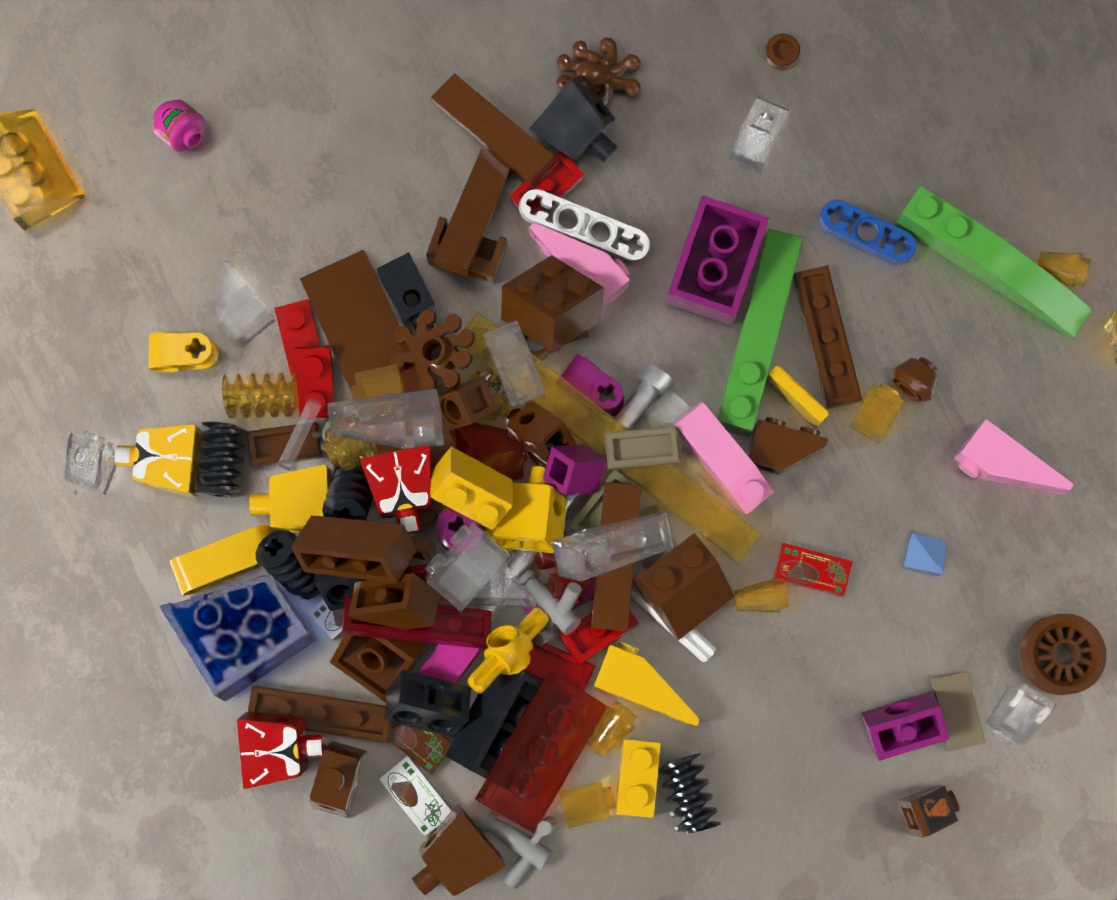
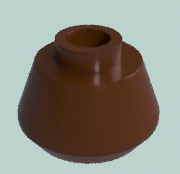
[892,357,939,403]

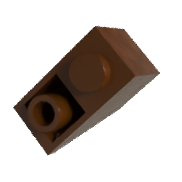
[747,417,828,475]

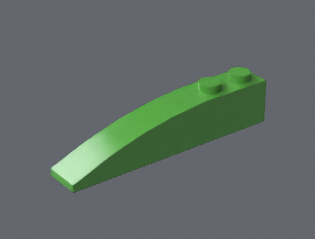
[895,185,1093,339]
[717,228,803,438]

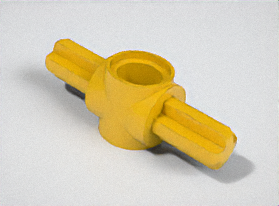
[467,607,549,693]

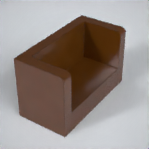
[426,217,508,285]

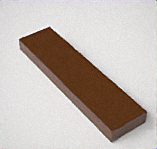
[431,73,555,186]
[434,148,512,276]
[793,265,862,410]
[590,482,641,631]
[248,685,393,743]

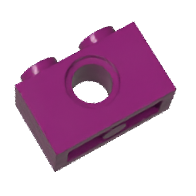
[861,692,950,761]

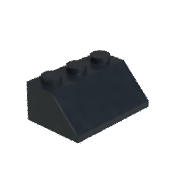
[445,671,570,795]

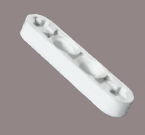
[518,189,650,262]

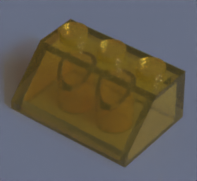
[0,109,85,231]

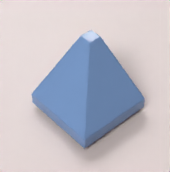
[903,532,947,576]

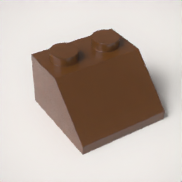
[633,533,735,641]
[330,635,430,703]

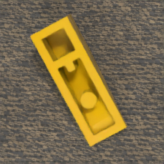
[594,642,700,727]

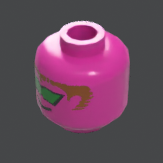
[153,100,205,152]

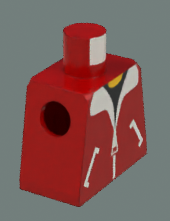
[360,445,433,535]
[237,711,326,789]

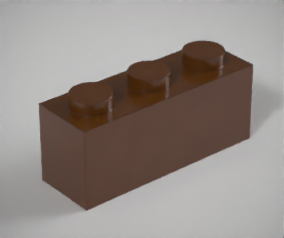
[291,515,416,583]

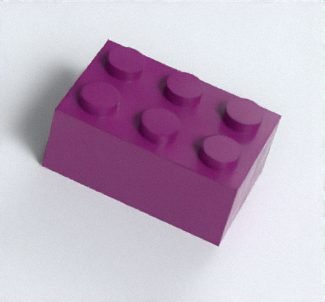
[666,195,769,326]

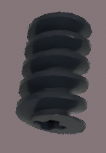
[195,422,247,498]
[322,455,373,521]
[255,530,320,600]
[658,752,721,834]

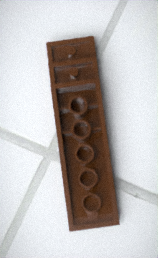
[300,249,458,525]

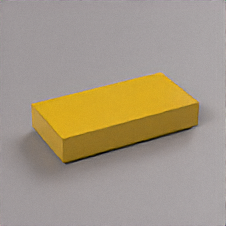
[766,365,829,429]

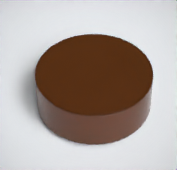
[765,33,800,70]

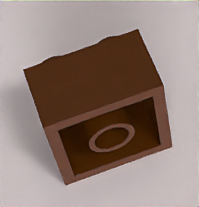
[501,255,604,353]

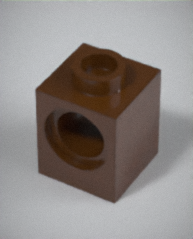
[433,376,499,431]

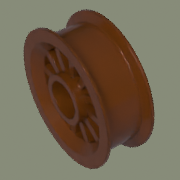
[1019,614,1106,695]

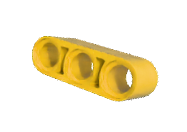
[170,524,271,596]

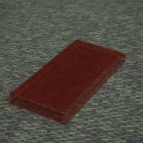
[475,671,608,833]

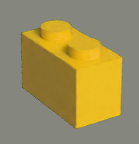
[430,446,513,530]
[615,739,661,818]

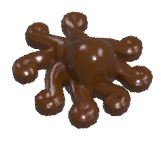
[556,37,641,105]
[390,309,475,395]

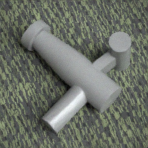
[518,569,582,646]
[480,810,557,889]

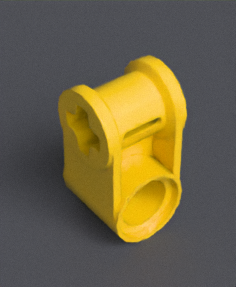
[148,332,219,372]

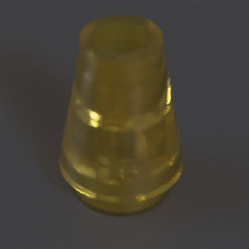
[1038,251,1091,288]
[735,577,789,613]
[587,701,638,757]

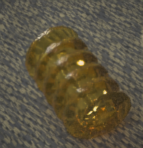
[222,372,298,419]

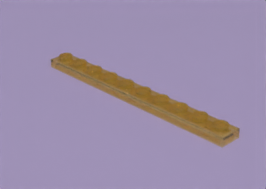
[458,312,762,564]

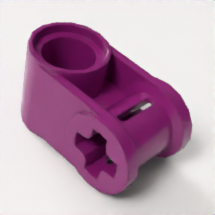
[556,354,624,417]

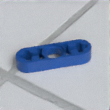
[819,200,916,265]

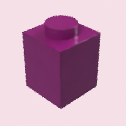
[543,444,607,496]

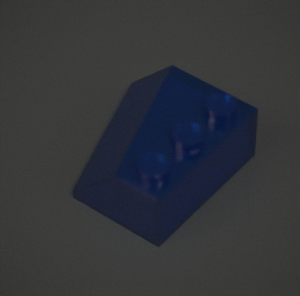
[159,574,316,702]

